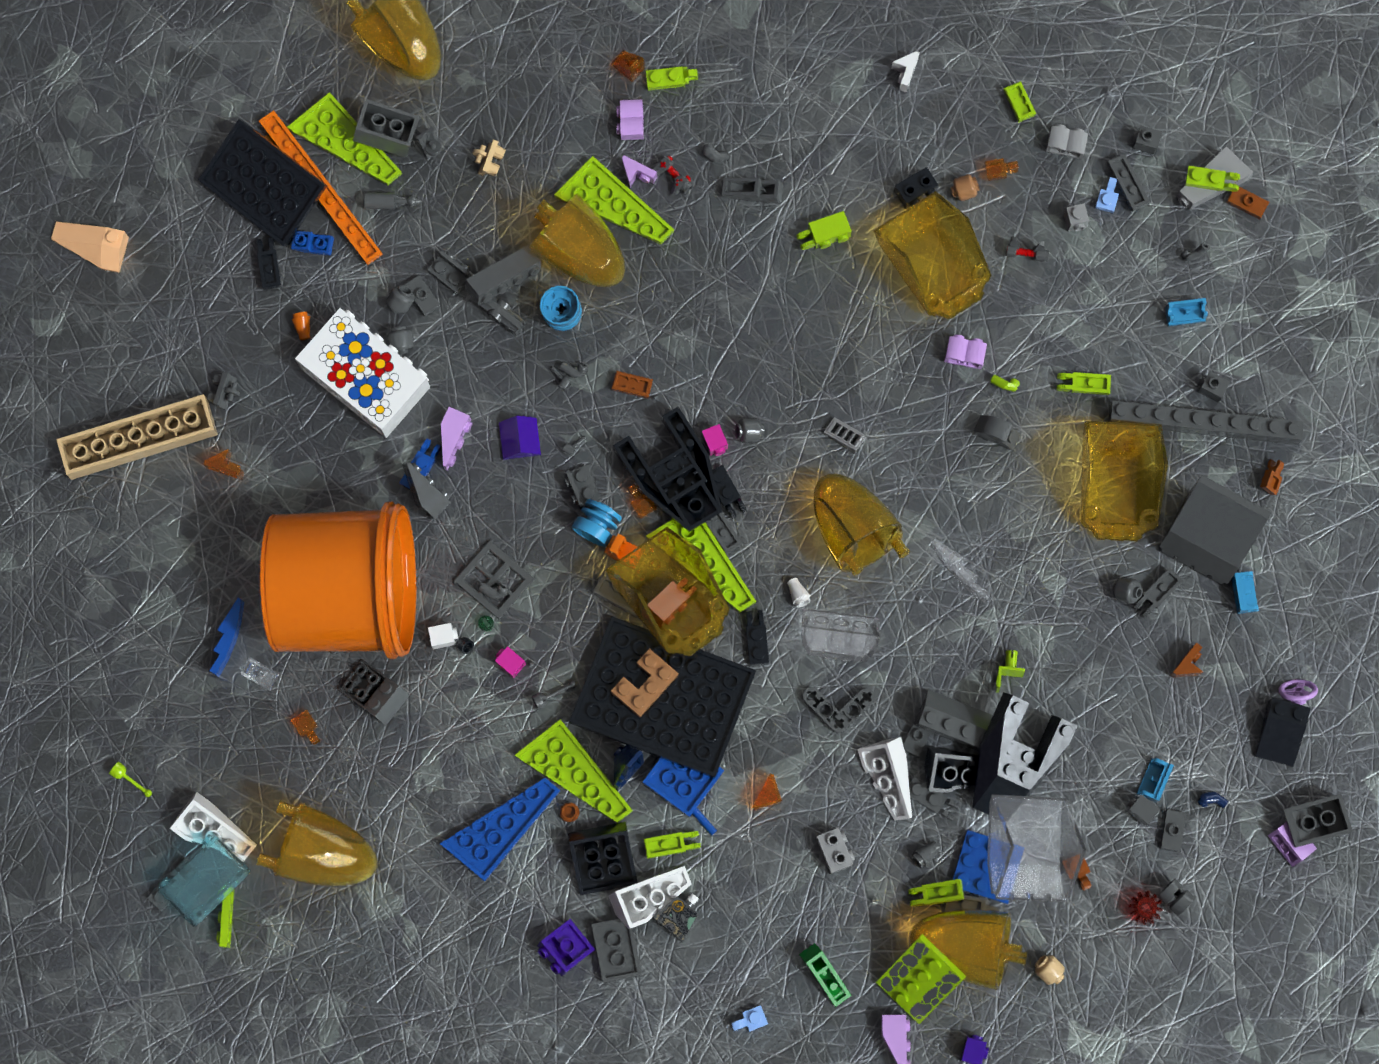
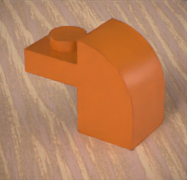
[604,534,642,569]

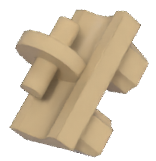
[472,140,506,176]

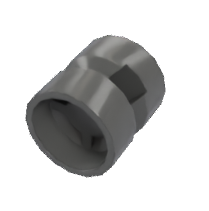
[1157,879,1195,916]

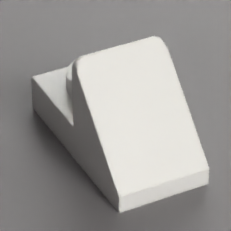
[892,52,919,92]

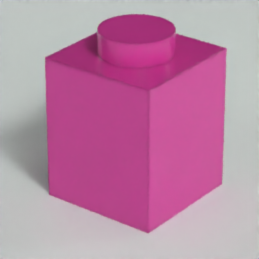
[702,424,728,456]
[495,646,526,679]

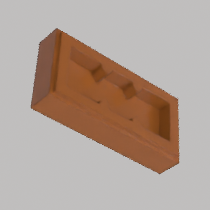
[1227,187,1269,219]
[612,371,653,399]

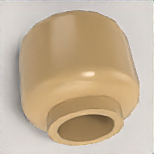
[1035,955,1065,985]

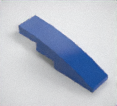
[209,598,244,677]

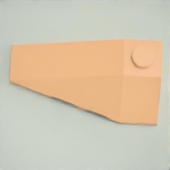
[51,222,129,273]

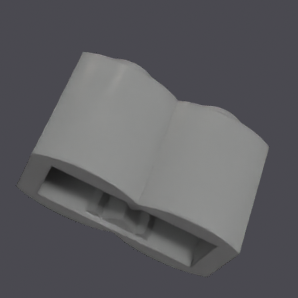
[1046,124,1088,159]

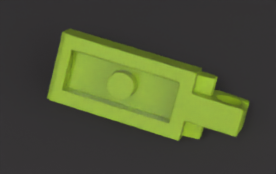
[646,67,698,90]

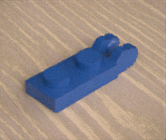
[400,439,441,490]

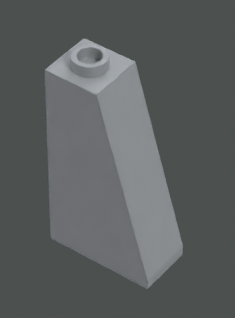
[1177,146,1253,210]

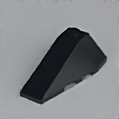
[924,748,978,793]

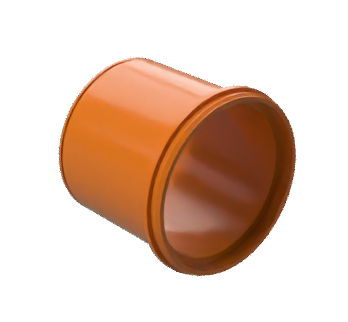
[260,502,417,659]

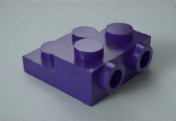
[537,919,595,976]

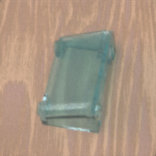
[158,833,251,927]

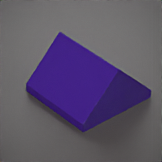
[499,415,541,460]

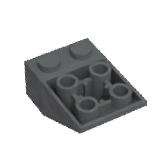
[402,462,451,519]
[338,659,410,726]

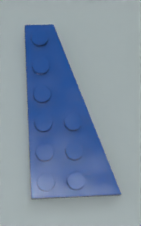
[439,778,560,881]

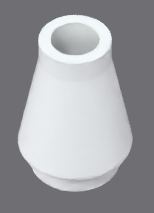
[787,578,811,608]

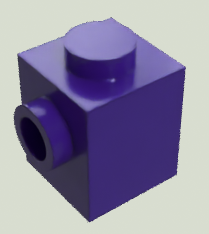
[960,1035,989,1064]

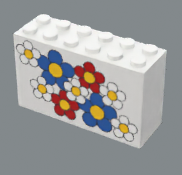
[295,308,430,438]

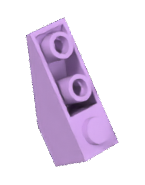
[441,407,472,471]
[881,1015,911,1064]

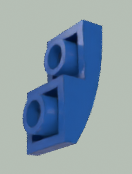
[291,231,334,256]

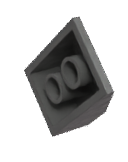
[1283,794,1353,848]

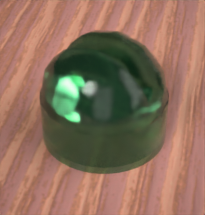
[478,615,494,632]

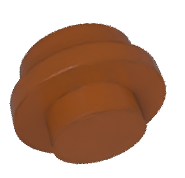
[560,803,580,822]

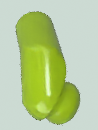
[990,375,1020,392]

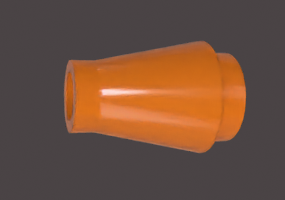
[292,312,311,340]

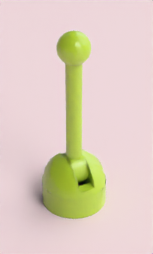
[109,761,152,797]

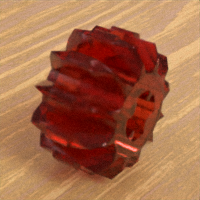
[1128,891,1163,925]

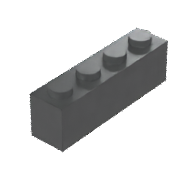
[465,245,541,305]

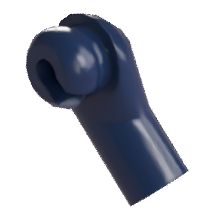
[1198,791,1229,808]

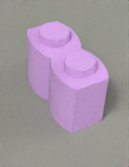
[617,100,644,140]
[944,335,987,369]

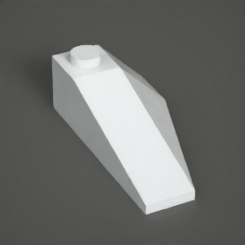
[857,737,912,821]
[170,792,257,860]
[608,866,692,929]

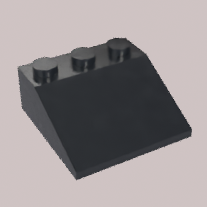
[568,822,638,896]

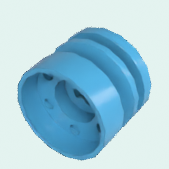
[540,285,582,331]
[571,499,622,547]

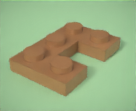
[611,649,679,718]

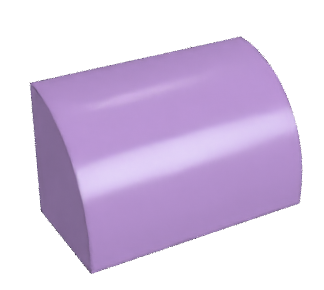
[1268,821,1317,867]

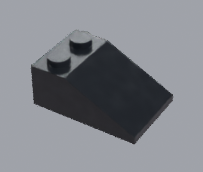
[1255,698,1311,767]

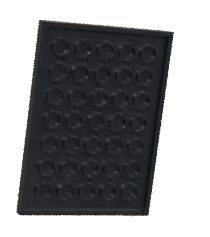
[569,616,756,778]

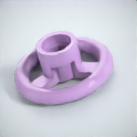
[1278,679,1318,705]

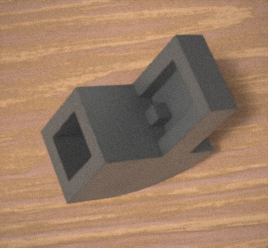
[974,415,1021,450]

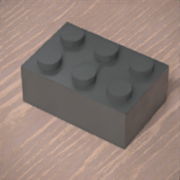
[353,99,420,158]

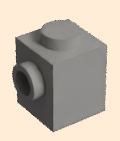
[1064,203,1089,232]

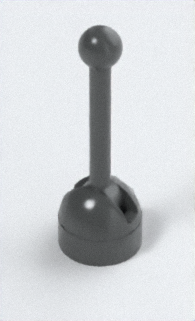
[531,680,577,710]

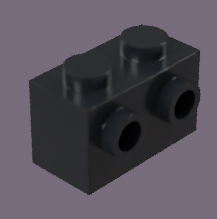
[894,167,939,209]

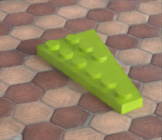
[287,92,402,186]
[554,156,674,244]
[646,519,756,613]
[514,719,633,823]

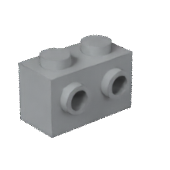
[816,828,855,874]

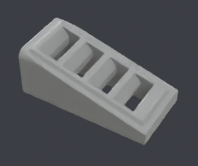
[824,417,866,454]

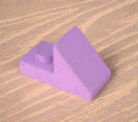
[622,156,657,188]

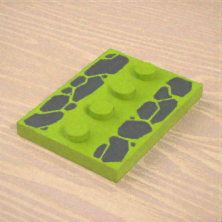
[876,934,966,1024]

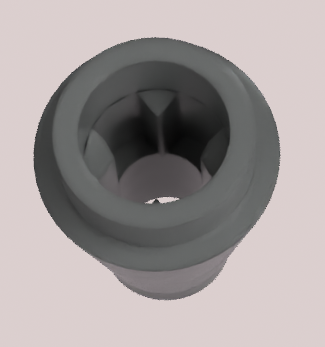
[911,841,941,868]

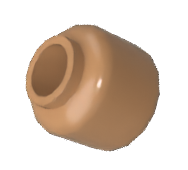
[951,174,980,201]

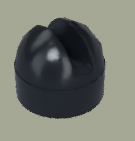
[457,637,474,654]

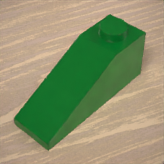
[799,943,851,1007]

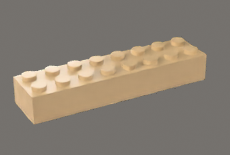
[56,394,218,480]

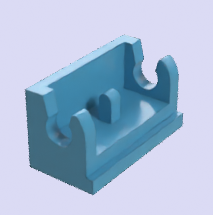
[1165,298,1208,326]
[1231,571,1259,614]
[1137,758,1174,803]

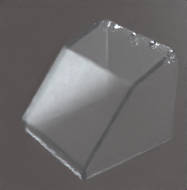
[987,795,1086,902]

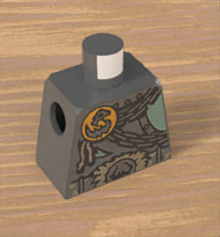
[654,893,700,942]

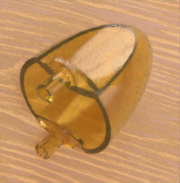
[346,0,441,80]
[529,193,625,287]
[813,473,910,576]
[256,800,378,886]
[910,909,1027,990]

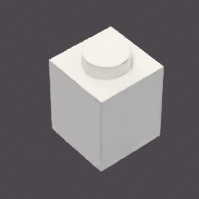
[428,623,458,649]

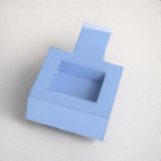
[1095,177,1119,213]
[731,1005,768,1032]

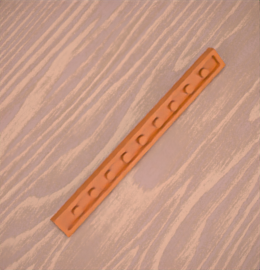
[259,110,383,266]

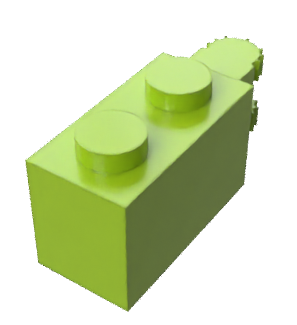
[796,211,852,250]

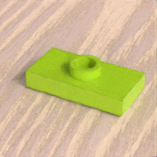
[1003,81,1036,123]

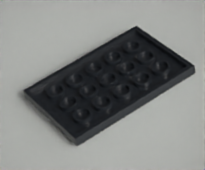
[198,119,327,247]

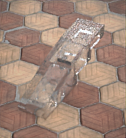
[931,539,990,603]

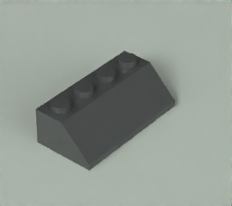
[914,689,993,751]

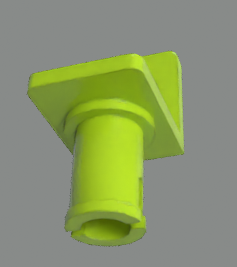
[996,650,1025,693]

